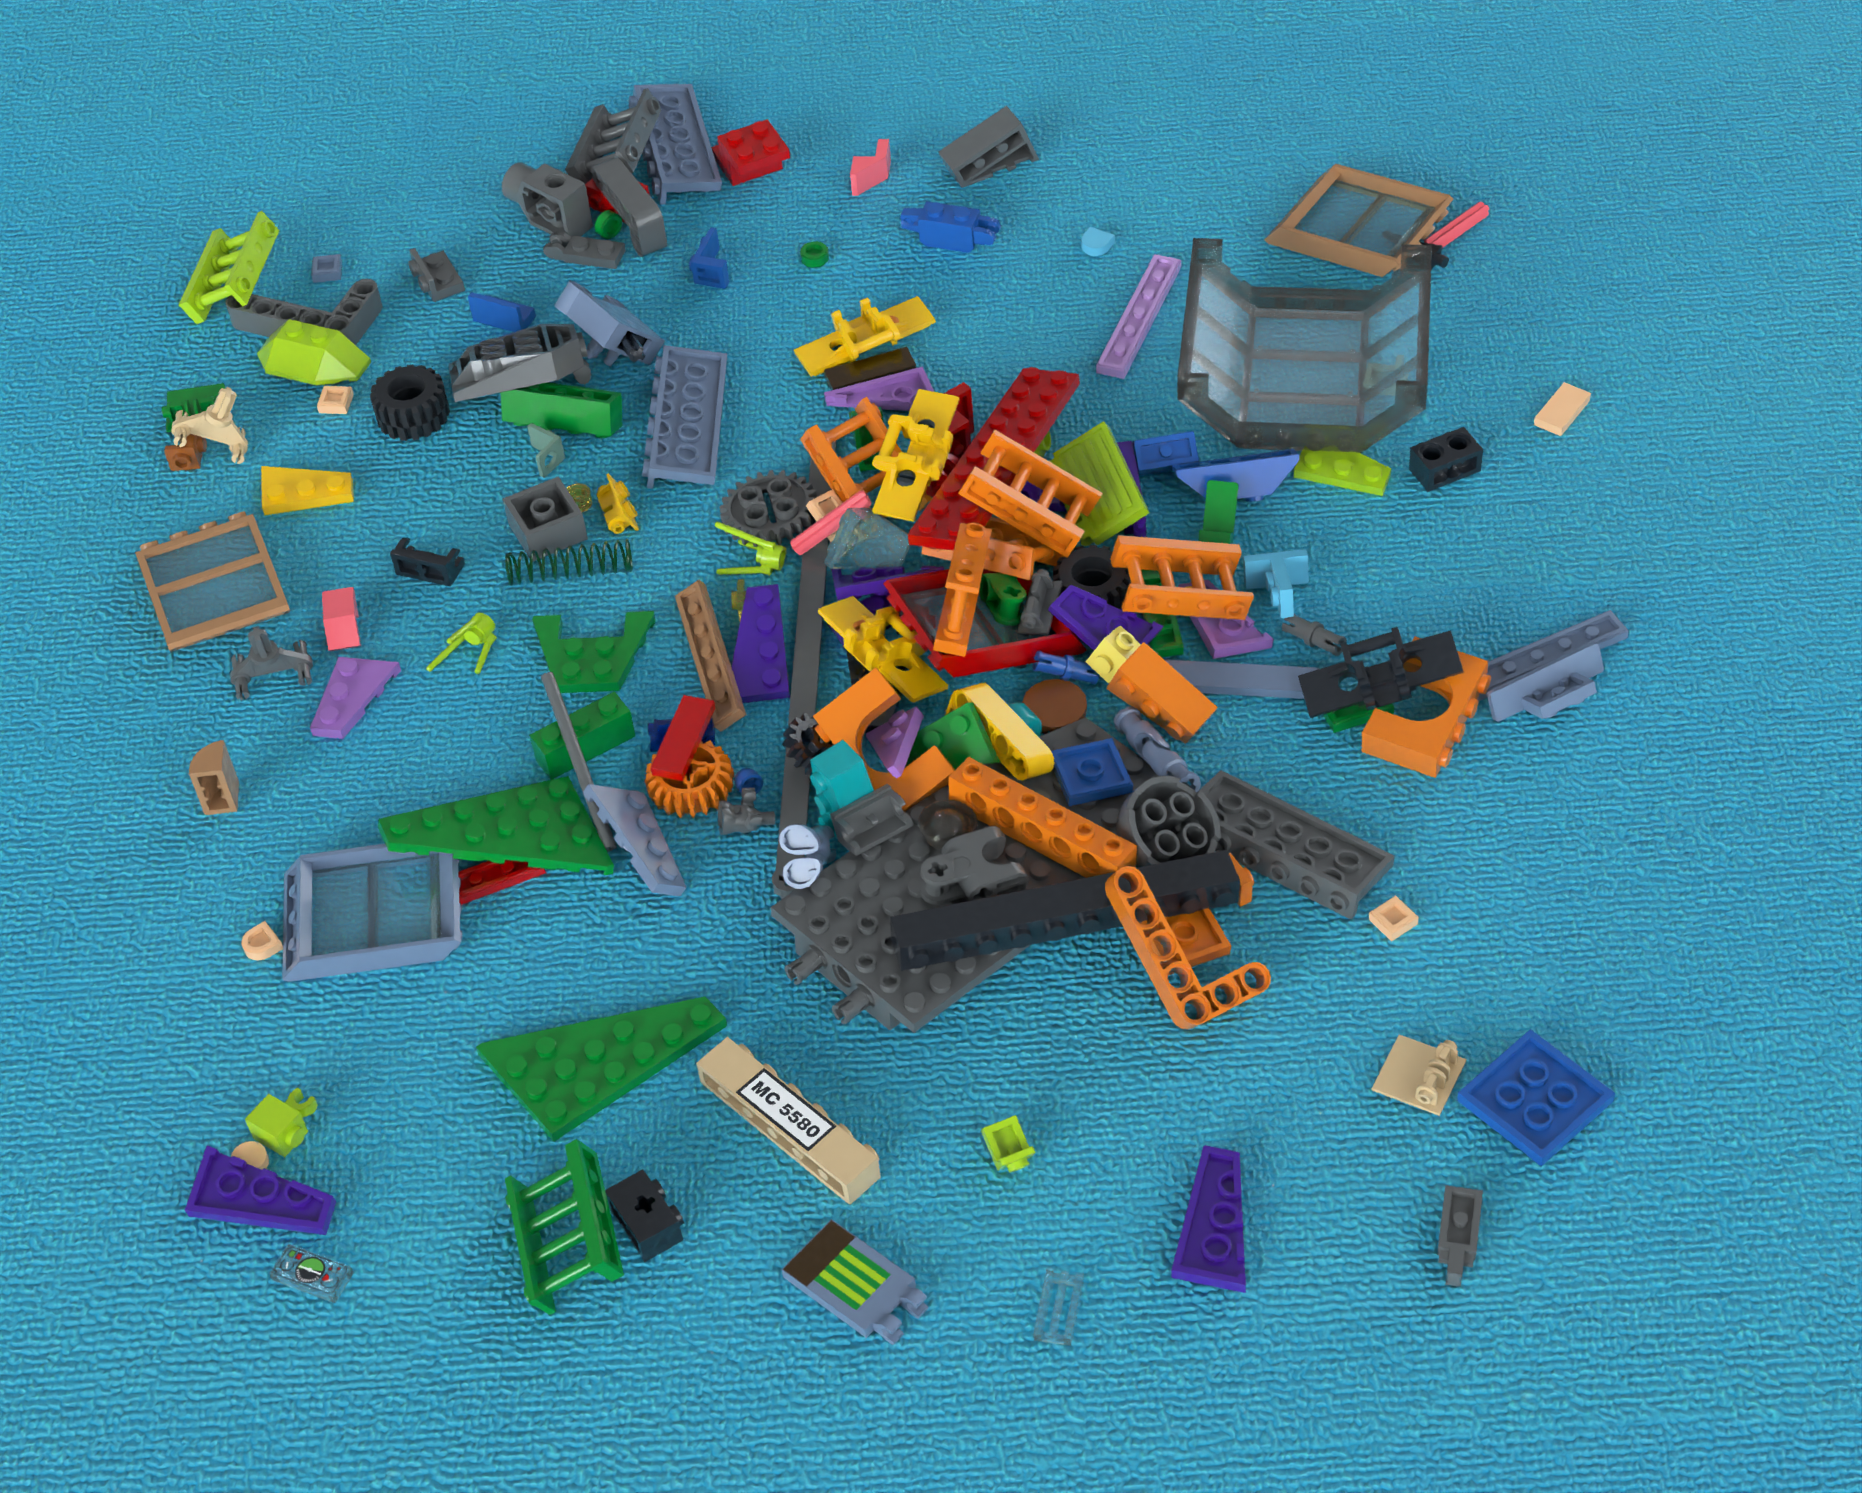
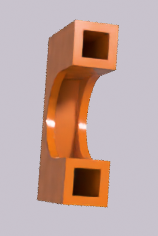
[1362,636,1491,778]
[813,667,955,812]

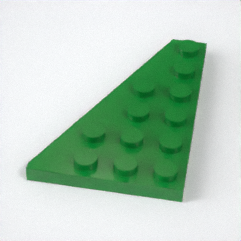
[378,776,614,875]
[476,996,727,1142]

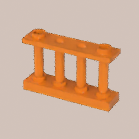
[800,396,932,542]
[958,430,1103,558]
[921,517,1065,580]
[933,523,992,657]
[1110,535,1254,620]

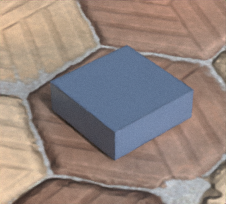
[311,254,342,283]

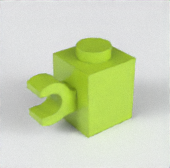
[245,1088,318,1158]

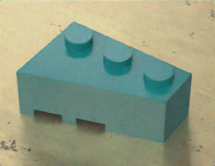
[810,740,874,851]

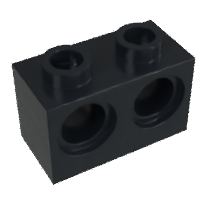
[1409,427,1483,492]

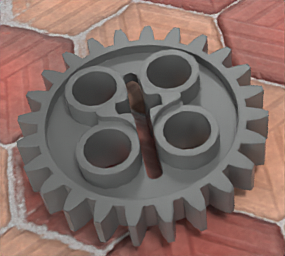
[719,470,817,547]

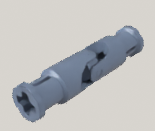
[1114,706,1201,792]

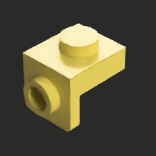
[1085,626,1141,684]

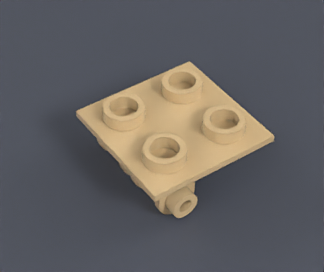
[1372,1034,1467,1116]

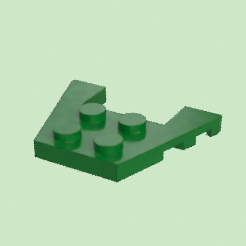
[532,611,655,693]

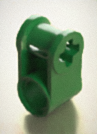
[979,573,1026,626]

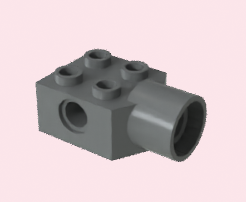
[502,162,593,237]

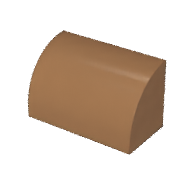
[189,740,239,815]

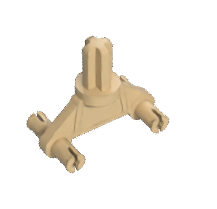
[171,387,248,464]

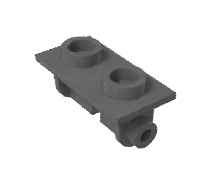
[1017,569,1062,635]

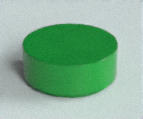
[595,210,622,239]
[800,241,829,268]

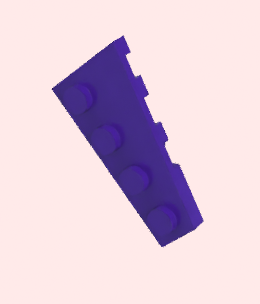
[731,584,790,703]
[1171,1145,1246,1293]

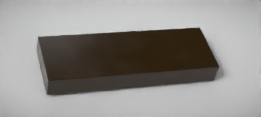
[824,347,916,391]

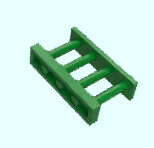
[505,1139,624,1315]

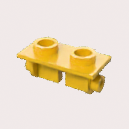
[596,473,639,534]

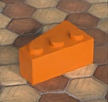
[1106,642,1218,744]

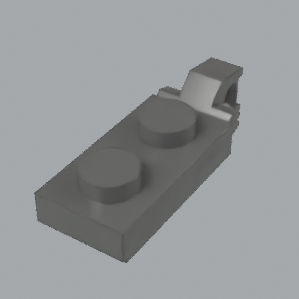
[1437,1185,1483,1287]

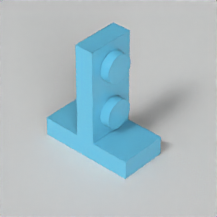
[1243,549,1309,618]

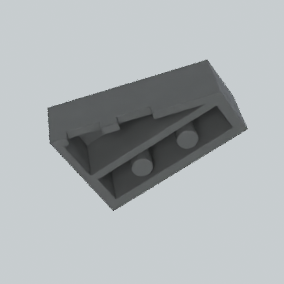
[938,106,1039,188]

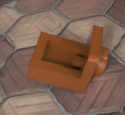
[164,434,207,471]

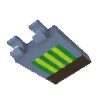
[781,1219,928,1345]

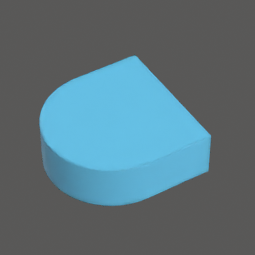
[1081,227,1115,256]

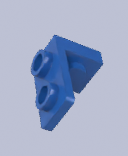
[689,227,730,289]

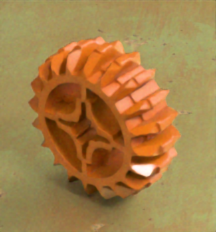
[645,740,734,819]

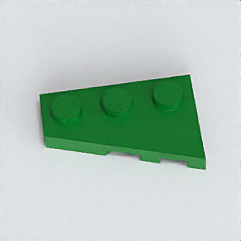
[905,703,1000,769]

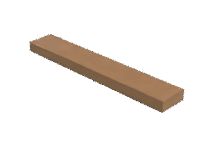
[675,579,746,732]

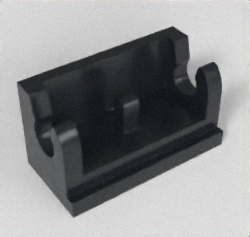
[390,537,465,587]

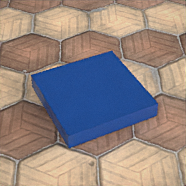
[1052,738,1133,806]

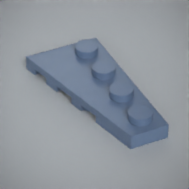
[583,784,686,896]

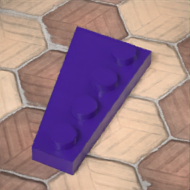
[185,1145,336,1235]

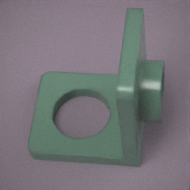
[527,423,565,478]

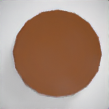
[1022,679,1087,734]

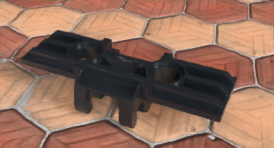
[1298,627,1464,718]

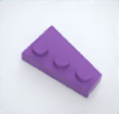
[1178,580,1274,659]
[310,657,401,739]

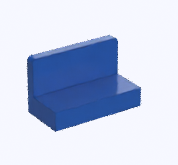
[468,292,536,332]
[1132,431,1199,476]

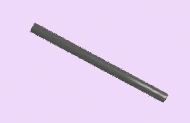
[541,672,617,852]

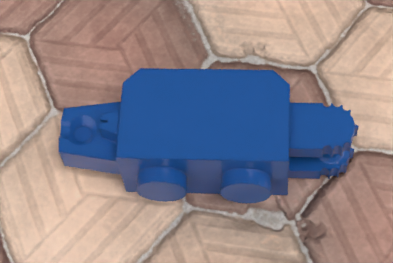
[900,201,1002,253]

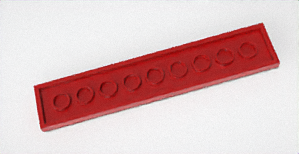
[907,367,1080,551]

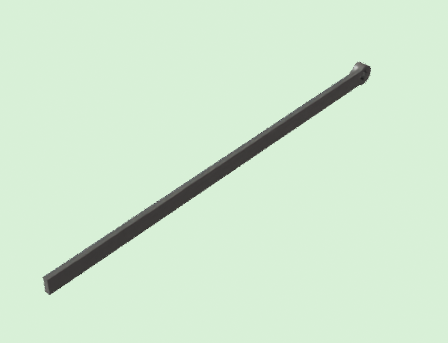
[772,441,837,899]

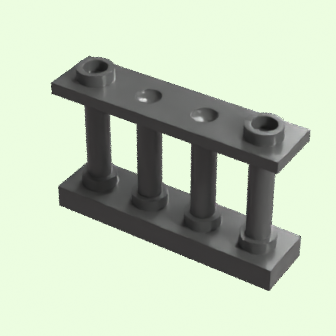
[565,88,661,184]

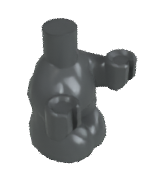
[718,788,775,835]

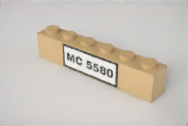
[696,1036,881,1205]

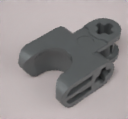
[920,826,1029,905]

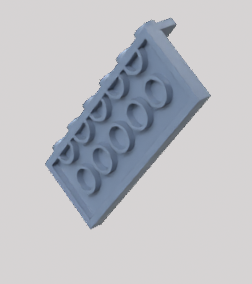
[628,84,722,204]
[642,345,727,489]

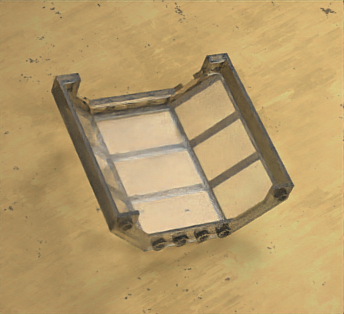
[1177,238,1432,453]

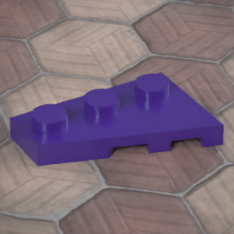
[1048,585,1164,650]

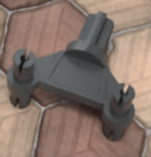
[230,626,313,700]

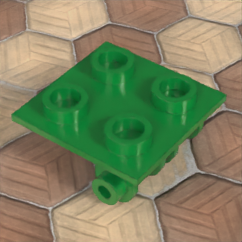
[162,383,225,433]

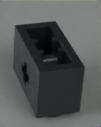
[605,1169,684,1262]

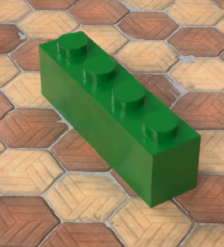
[500,382,623,438]

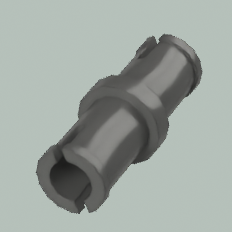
[1282,614,1347,656]

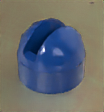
[734,768,763,795]

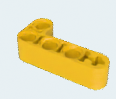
[945,683,1054,781]

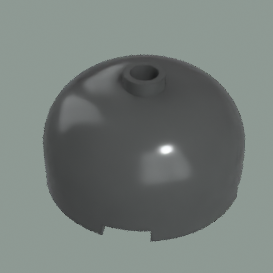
[1116,776,1221,868]

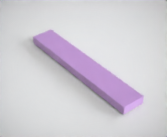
[1096,254,1181,379]

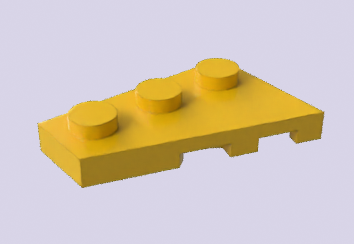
[261,466,354,515]

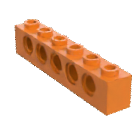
[949,757,1137,878]

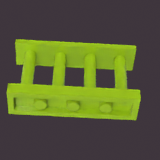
[178,211,280,324]

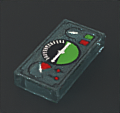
[269,1244,354,1303]

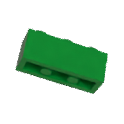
[529,691,636,780]

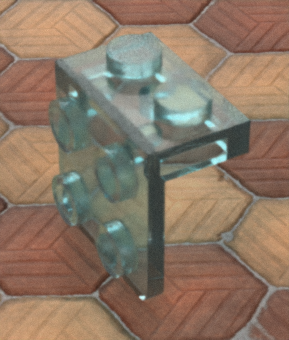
[824,508,911,571]

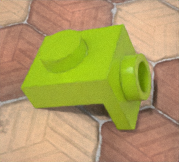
[981,1115,1036,1173]

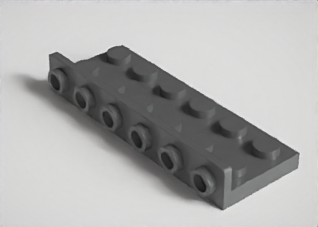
[1182,770,1395,919]

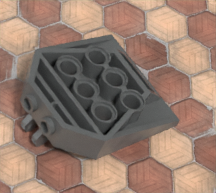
[448,324,592,402]

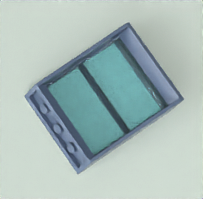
[282,844,462,982]

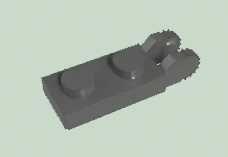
[543,231,626,269]

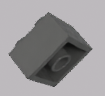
[503,476,588,561]

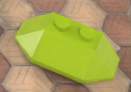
[257,319,371,385]

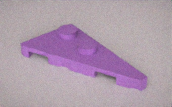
[824,366,934,411]
[866,707,924,778]

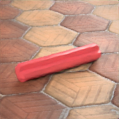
[1424,202,1489,248]
[790,490,872,555]

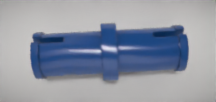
[1032,651,1100,685]

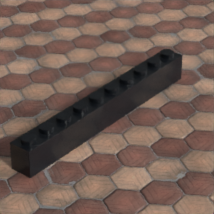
[890,850,1240,971]

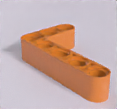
[1105,866,1271,1030]

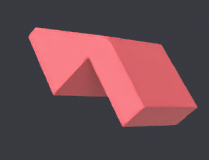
[850,139,891,196]
[322,587,361,651]

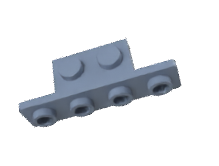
[1487,641,1604,722]

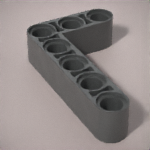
[226,279,383,345]

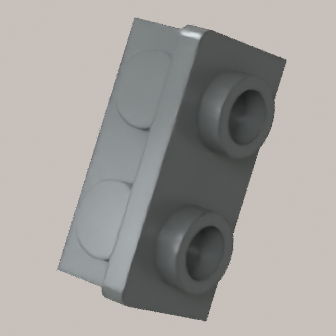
[408,248,465,302]

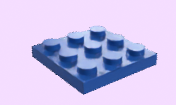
[1457,1029,1615,1167]

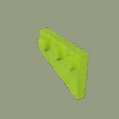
[1294,429,1391,496]

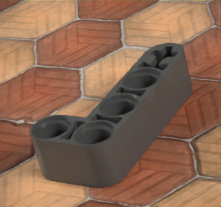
[591,157,667,257]

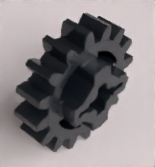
[782,713,834,776]

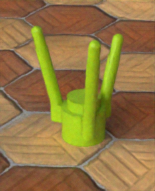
[715,522,786,575]
[426,612,497,674]

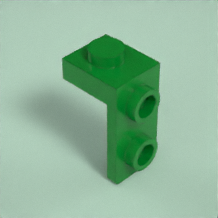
[1198,480,1239,544]

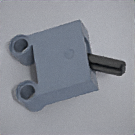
[554,280,665,366]

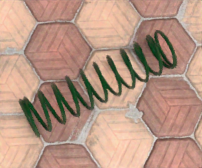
[505,539,633,586]

